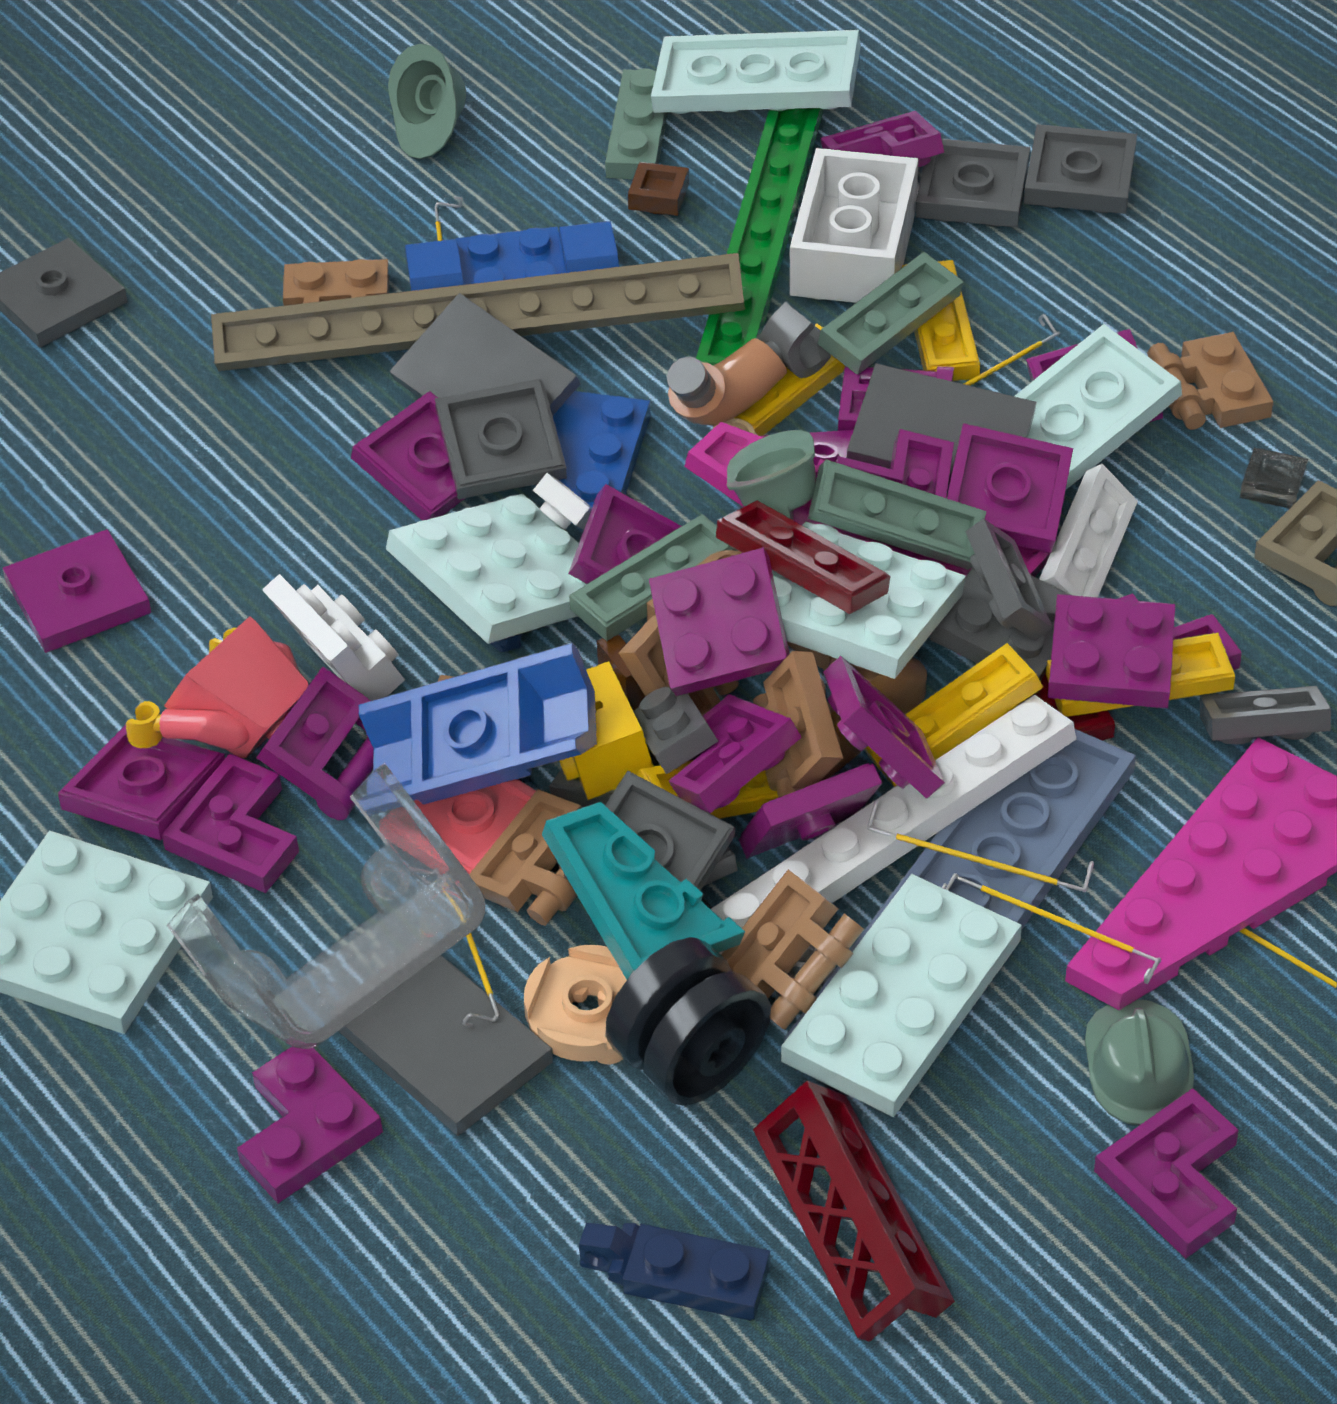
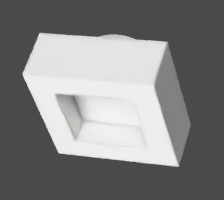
[533,473,592,530]

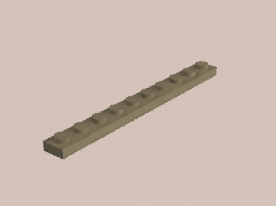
[211,253,745,371]

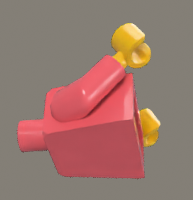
[125,616,309,758]

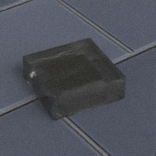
[1240,447,1309,509]

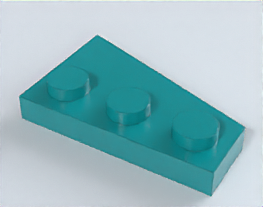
[542,802,745,980]

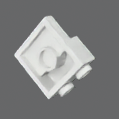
[262,574,405,701]

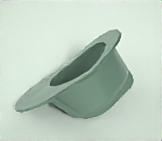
[388,44,466,159]
[726,430,816,520]
[1085,999,1194,1125]

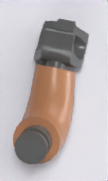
[667,301,831,426]

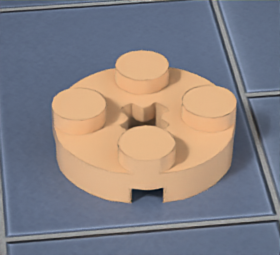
[524,945,627,1065]

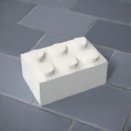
[790,148,918,303]

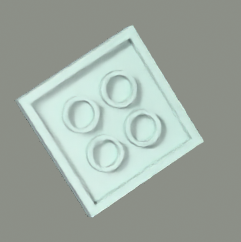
[386,494,586,644]
[772,522,966,679]
[0,830,213,1034]

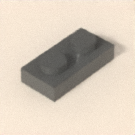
[965,518,1053,641]
[1200,686,1331,744]
[633,687,718,774]

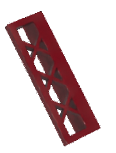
[753,1081,955,1342]

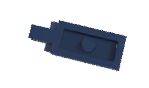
[579,1222,771,1321]

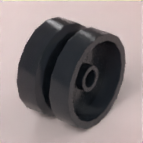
[605,937,772,1106]

